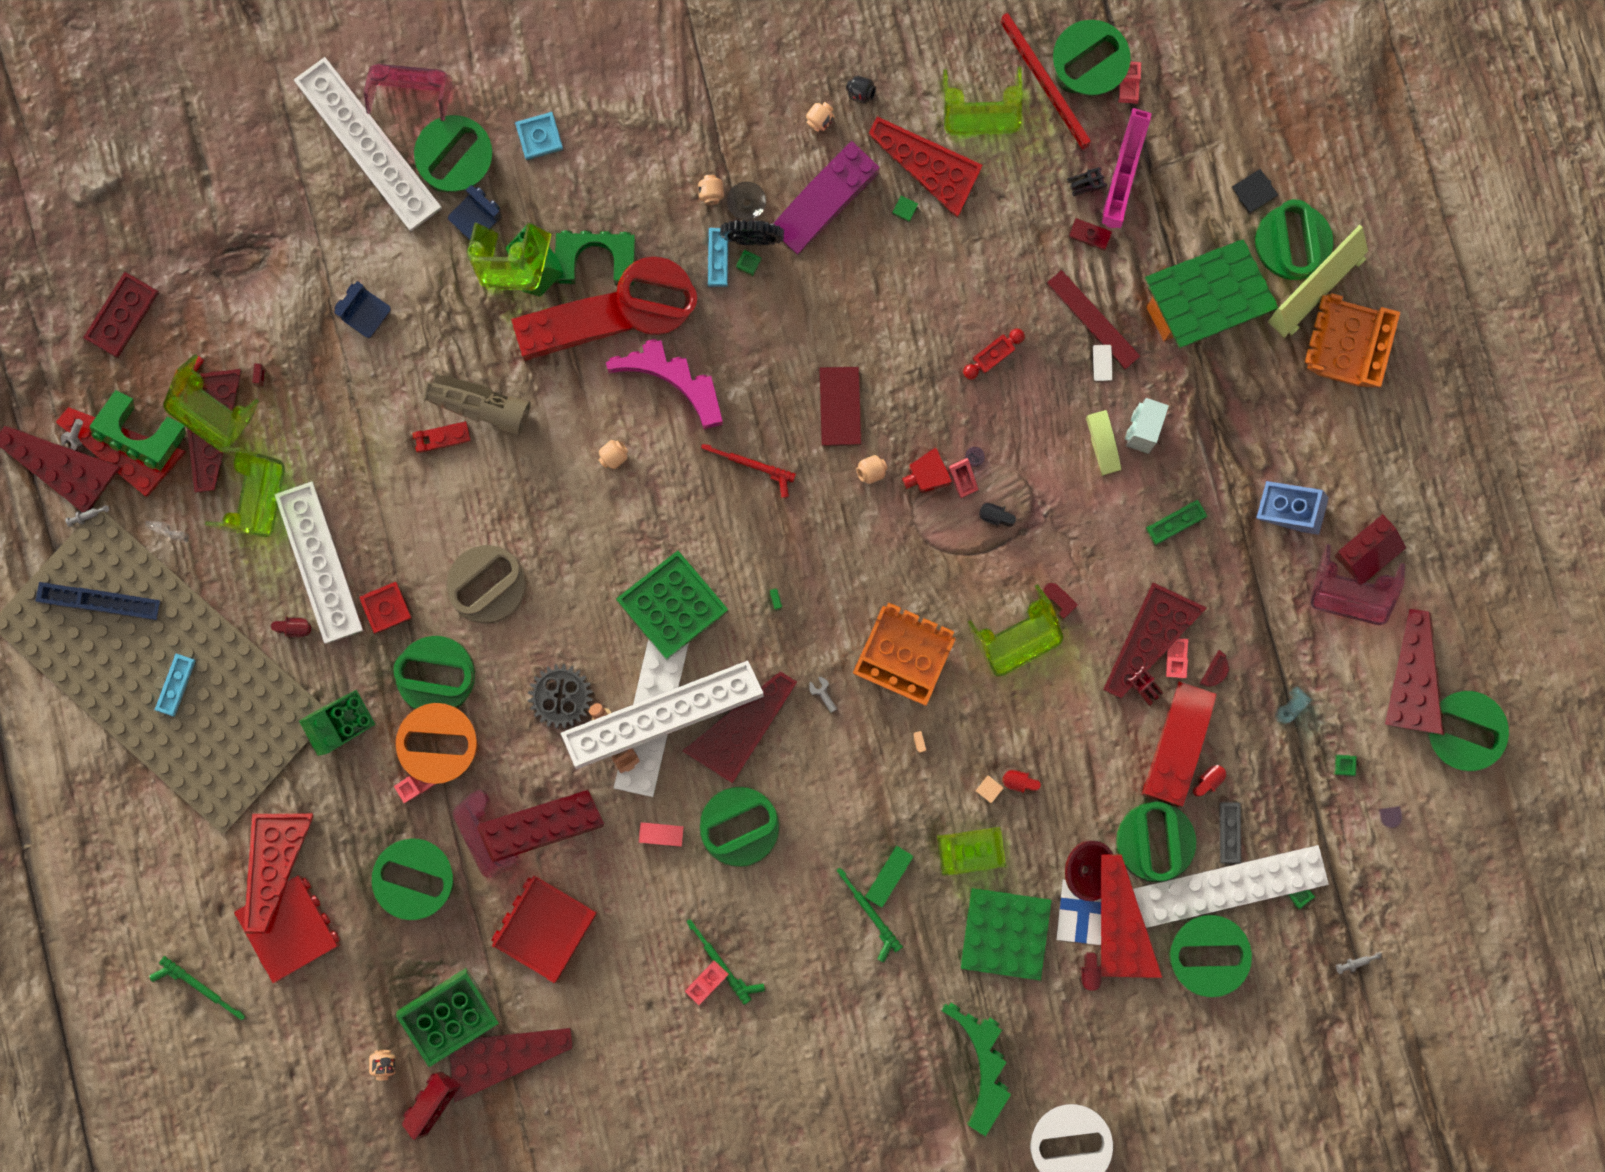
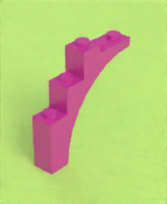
[1102,108,1152,228]
[606,339,723,429]

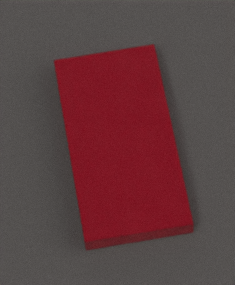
[83,272,160,358]
[819,367,861,446]

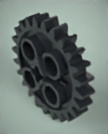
[720,220,784,246]

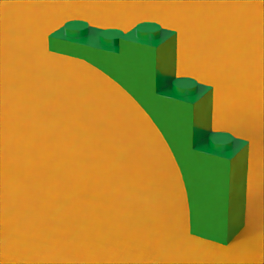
[941,1003,1011,1137]

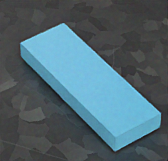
[708,228,728,287]
[155,654,196,717]

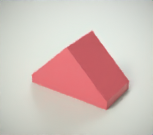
[948,458,978,498]

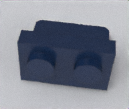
[448,185,502,243]
[334,281,391,338]

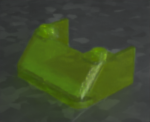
[942,67,1023,135]
[467,223,552,291]
[163,354,259,451]
[205,447,285,537]
[968,584,1064,677]

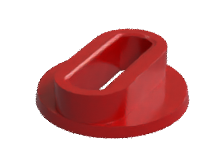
[617,256,697,335]

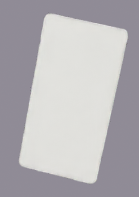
[1093,345,1112,381]

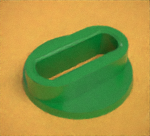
[1053,20,1131,96]
[414,115,492,192]
[1255,199,1333,280]
[394,635,475,709]
[1427,691,1509,771]
[699,786,780,867]
[1116,802,1196,882]
[372,838,454,920]
[1168,915,1252,997]

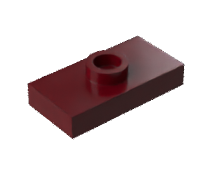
[1068,218,1112,251]

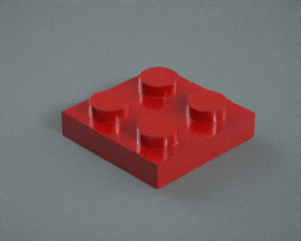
[359,581,412,634]

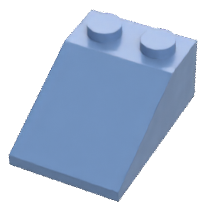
[1257,481,1329,535]

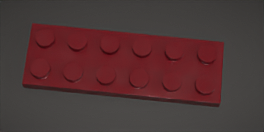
[477,790,604,863]

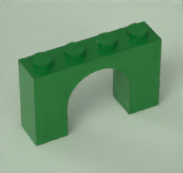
[555,230,636,286]
[89,390,186,471]

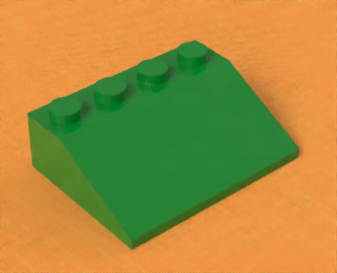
[396,968,499,1067]

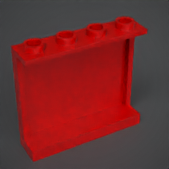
[234,875,341,983]
[491,875,597,983]

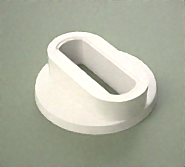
[1030,1104,1113,1172]

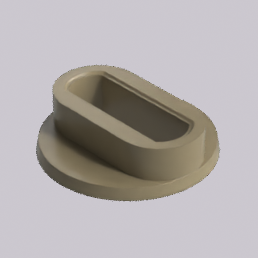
[447,545,526,624]

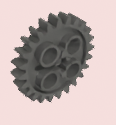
[528,664,593,729]

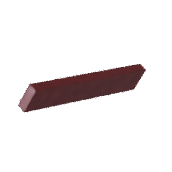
[1046,270,1140,370]

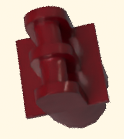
[271,616,312,638]
[1127,666,1164,706]
[1080,952,1102,991]

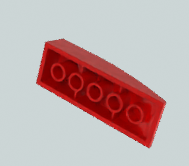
[511,292,635,361]
[1141,681,1217,808]

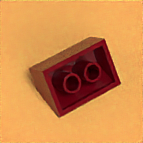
[1334,514,1406,586]
[402,1071,461,1140]

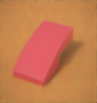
[1118,61,1141,104]
[1166,638,1188,679]
[394,776,436,803]
[638,822,684,847]
[684,960,729,1005]

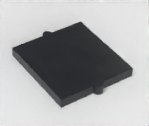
[1232,169,1278,214]

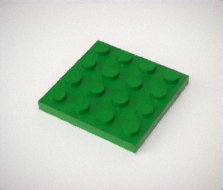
[616,550,728,660]
[960,888,1052,981]

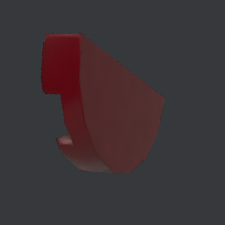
[1199,650,1229,687]

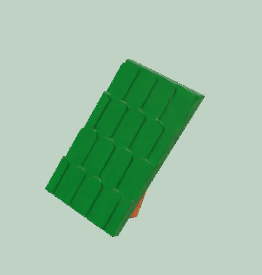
[1144,239,1278,349]

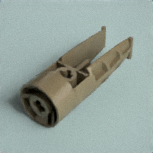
[423,373,531,436]

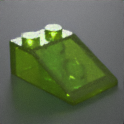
[937,827,1006,876]

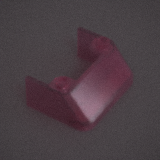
[364,64,452,121]
[1310,544,1405,625]

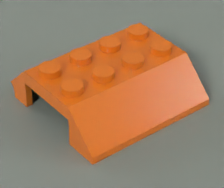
[1305,293,1400,388]
[852,602,956,706]

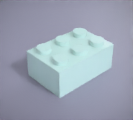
[1124,398,1169,454]

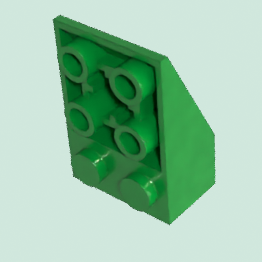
[506,223,564,297]
[299,690,376,756]

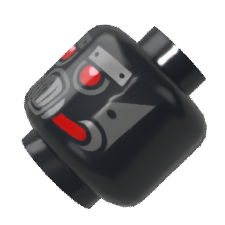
[846,75,876,104]

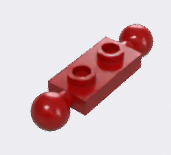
[963,328,1025,380]

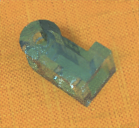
[1275,686,1312,724]

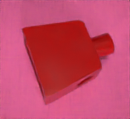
[902,448,952,493]

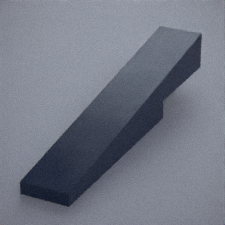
[35,582,160,620]

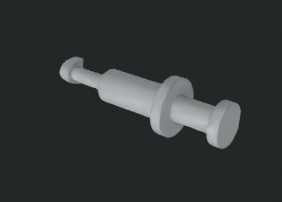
[65,505,109,527]
[1336,952,1382,974]

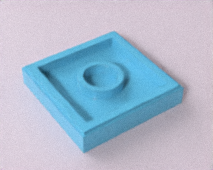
[515,112,563,160]

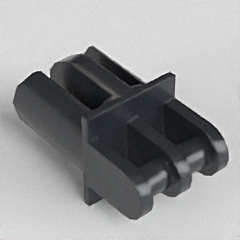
[1067,167,1107,197]
[979,503,1016,528]

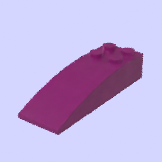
[773,141,880,255]

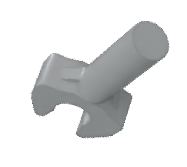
[61,419,83,450]
[809,677,837,713]

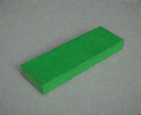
[1146,499,1208,546]
[865,846,914,908]

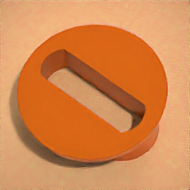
[396,703,478,784]

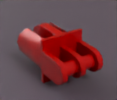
[1193,765,1226,797]
[1002,770,1041,793]

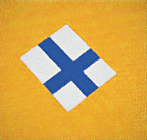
[1056,879,1101,945]

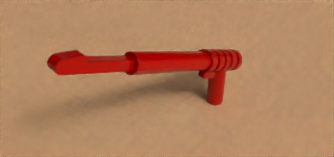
[701,444,796,498]

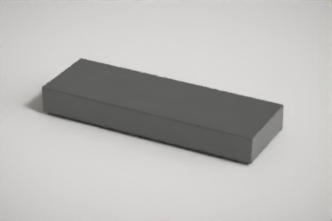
[1219,802,1241,863]

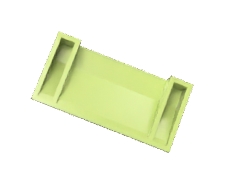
[1268,225,1368,338]

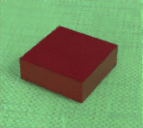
[252,363,265,387]

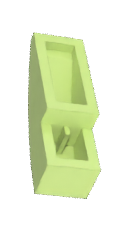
[1086,410,1121,476]

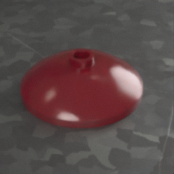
[1065,840,1113,901]

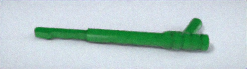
[837,868,903,963]
[687,919,765,1005]
[149,956,245,1020]

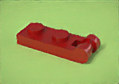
[412,421,471,453]

